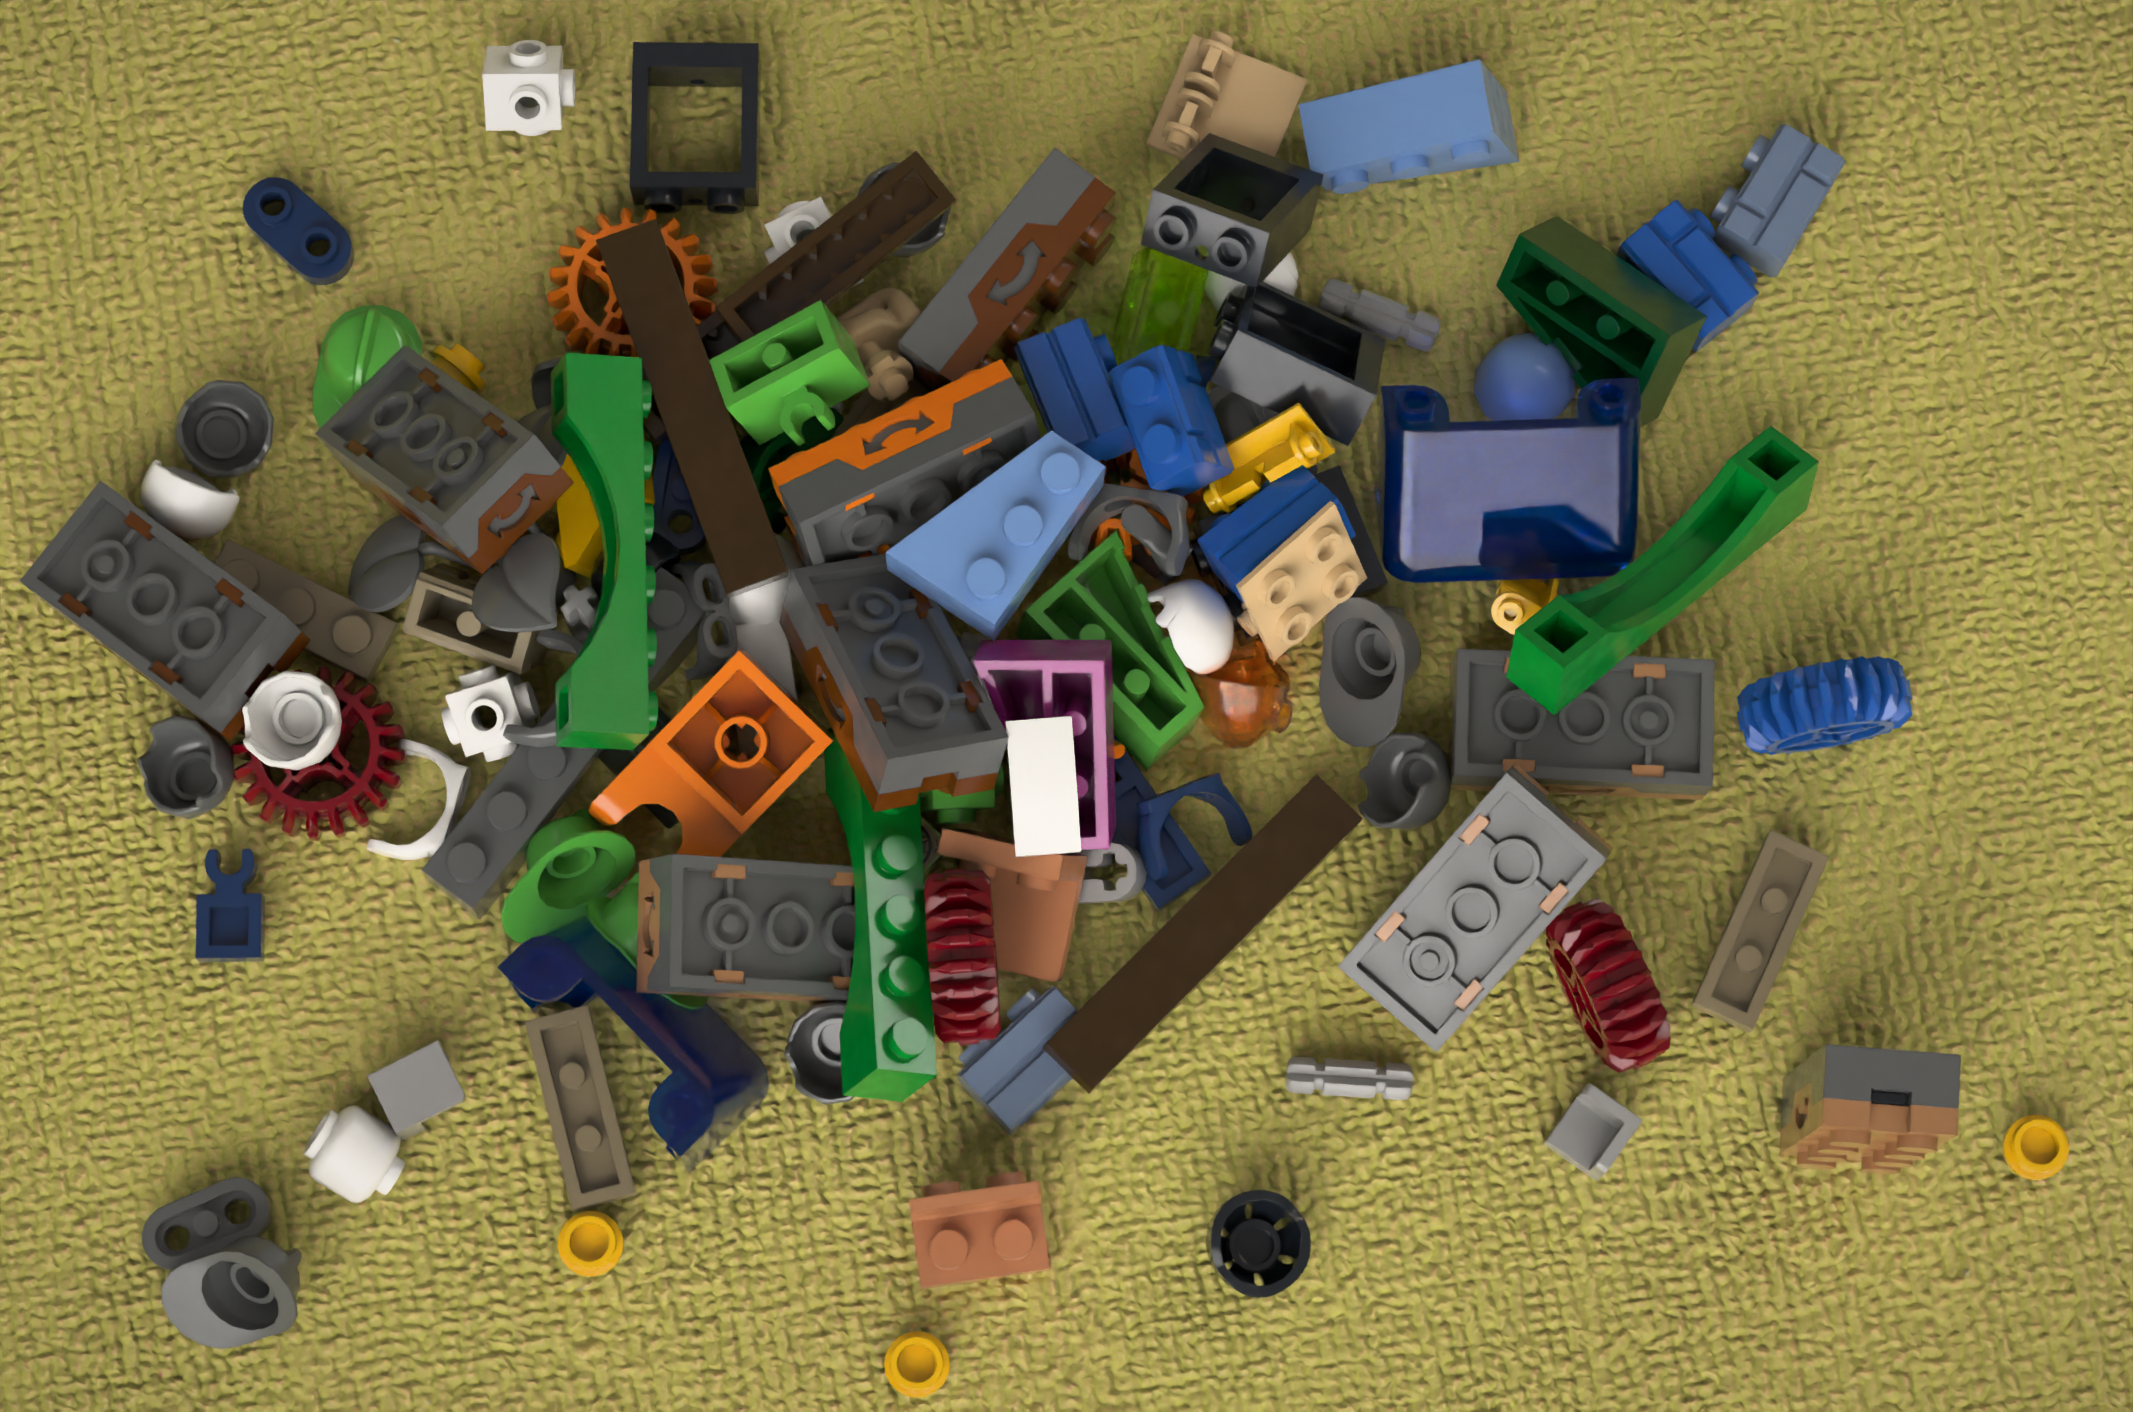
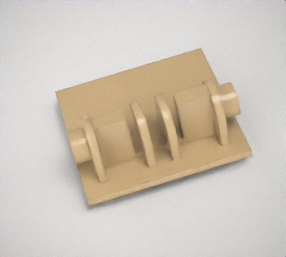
[1146,31,1308,160]
[1236,501,1367,661]

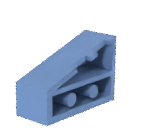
[1298,59,1519,194]
[886,430,1106,641]

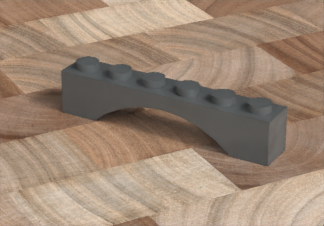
[422,566,705,920]

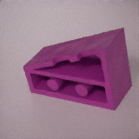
[973,640,1116,849]

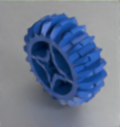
[1737,656,1913,755]

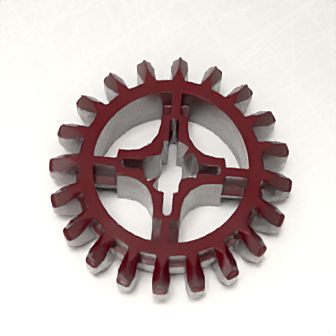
[231,667,407,841]
[924,868,1001,1045]
[1545,898,1671,1073]

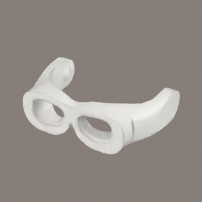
[366,739,471,860]

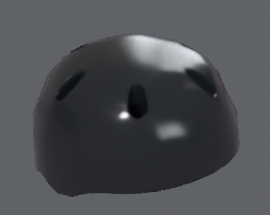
[1206,1190,1311,1298]

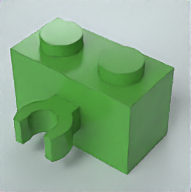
[709,300,871,446]

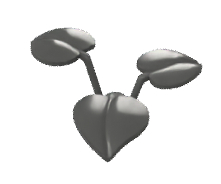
[348,404,576,632]

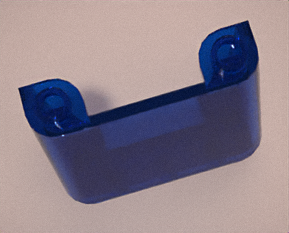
[1374,378,1641,583]
[497,914,769,1173]

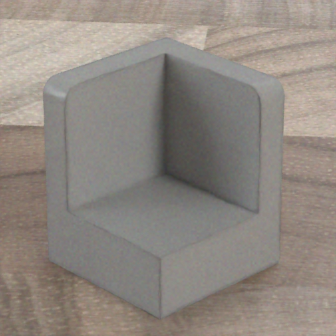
[367,1040,466,1141]
[1543,1083,1643,1181]

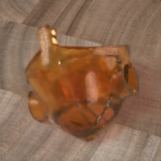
[1186,636,1293,750]

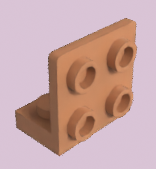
[937,828,1088,982]
[909,1172,1050,1290]

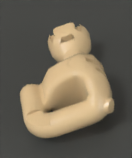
[837,288,922,401]

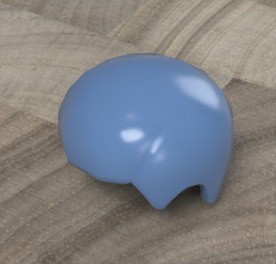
[1474,333,1576,431]

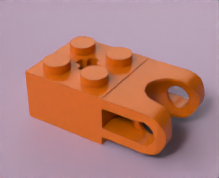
[588,648,835,857]

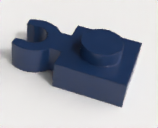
[196,849,265,962]

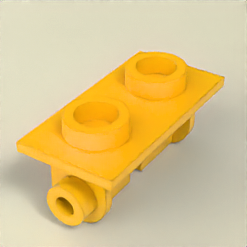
[1203,403,1335,513]
[1491,568,1561,635]

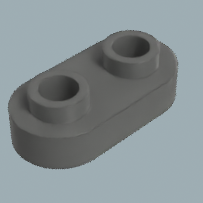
[142,1177,272,1271]

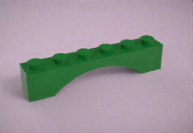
[551,352,658,750]
[1506,426,1819,715]
[824,727,937,1102]

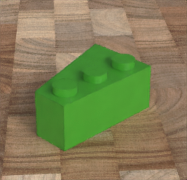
[1015,531,1205,771]

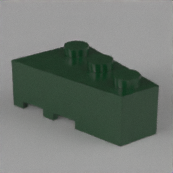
[1496,216,1707,438]

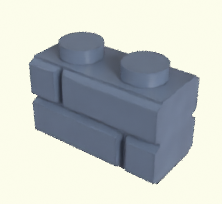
[1710,124,1846,278]
[957,985,1077,1136]

